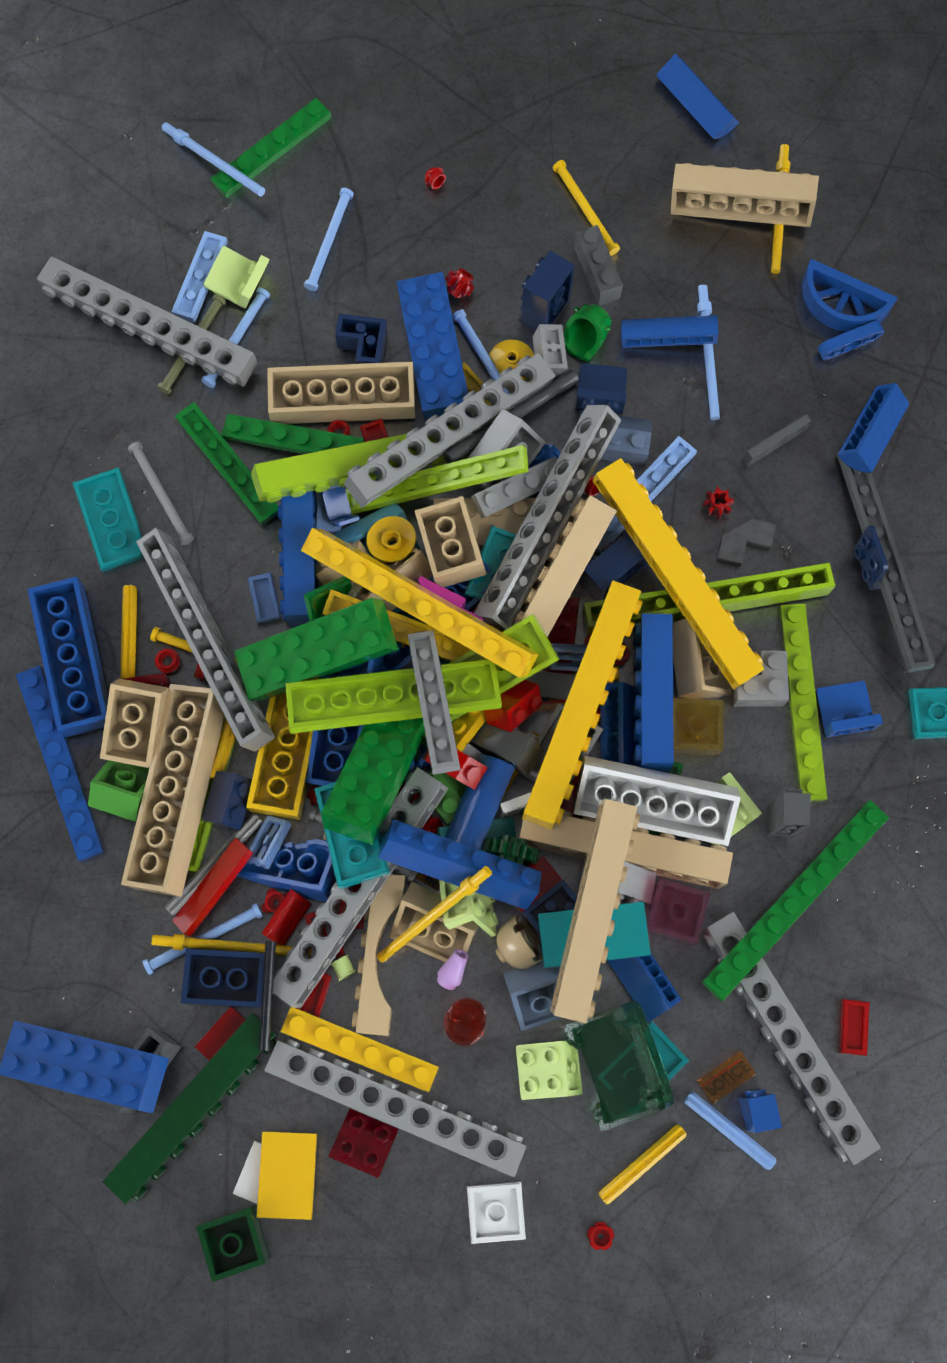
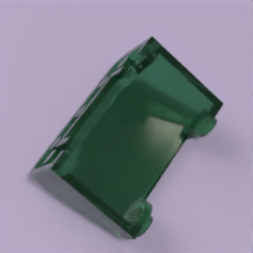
[564,1001,674,1131]

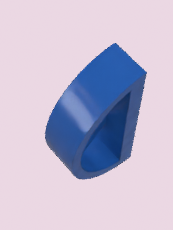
[802,259,898,332]

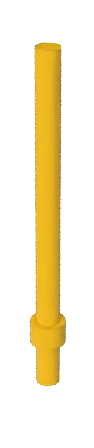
[771,144,790,274]
[377,866,492,962]
[151,934,311,958]

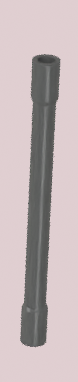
[443,370,579,463]

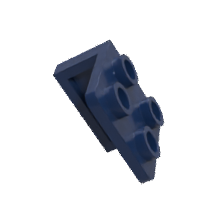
[575,363,627,414]
[854,525,888,590]

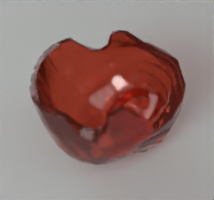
[444,998,486,1045]

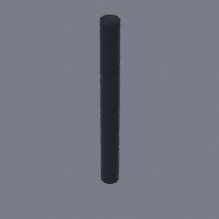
[259,941,276,1051]

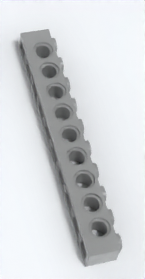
[36,256,258,387]
[344,353,556,508]
[474,405,621,631]
[136,528,275,752]
[273,767,449,1008]
[703,912,881,1165]
[264,1037,526,1178]

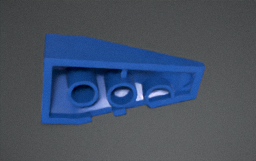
[237,839,337,902]

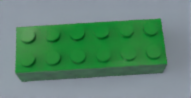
[234,598,399,701]
[321,718,425,845]

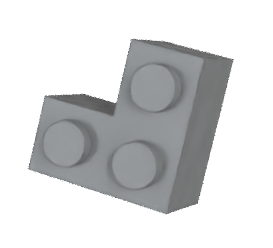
[732,651,789,707]
[579,858,657,904]

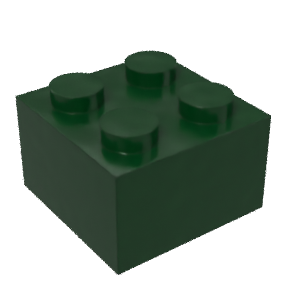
[196,1205,270,1282]

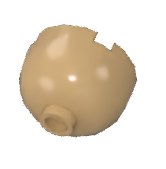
[495,915,543,969]

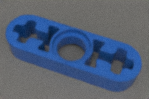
[817,320,885,360]

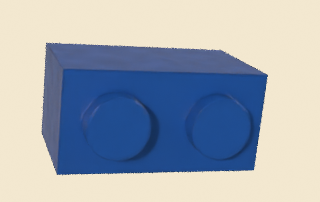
[739,1088,782,1133]

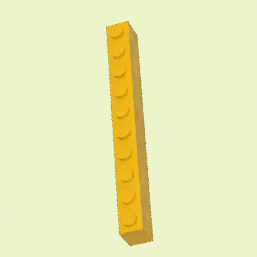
[593,458,764,690]
[301,528,539,678]
[522,580,643,830]

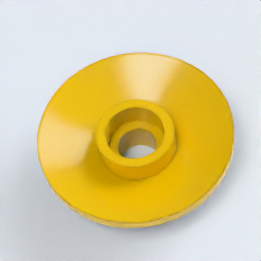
[489,340,534,381]
[366,516,416,562]

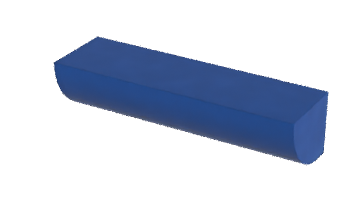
[656,54,739,139]
[621,315,718,348]
[838,383,909,473]
[601,682,638,766]
[445,754,516,850]
[607,952,682,1022]

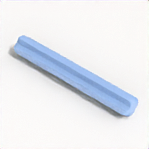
[684,1092,777,1170]

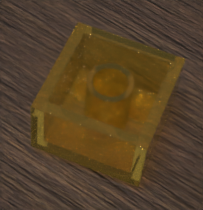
[673,698,724,756]

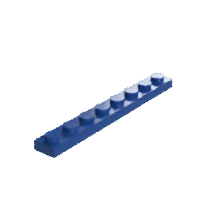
[16,665,105,862]

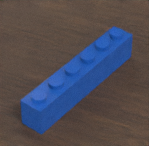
[378,819,542,910]

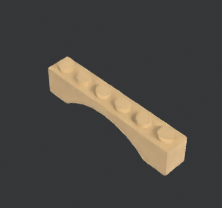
[352,874,406,1036]

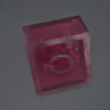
[646,878,711,946]

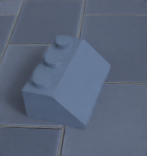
[579,410,652,466]
[503,961,596,1031]

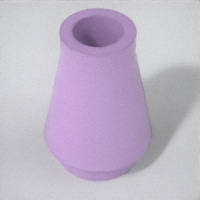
[437,949,469,990]

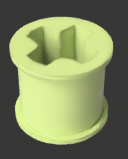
[330,955,357,981]

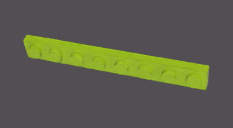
[345,445,529,514]
[779,604,827,802]

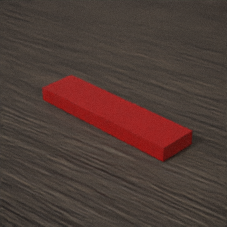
[172,837,254,937]

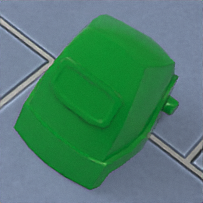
[564,304,612,362]

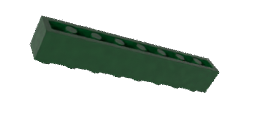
[102,1013,279,1205]

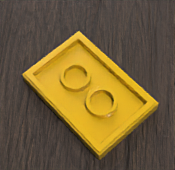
[256,1131,317,1220]

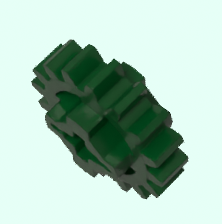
[482,834,540,865]

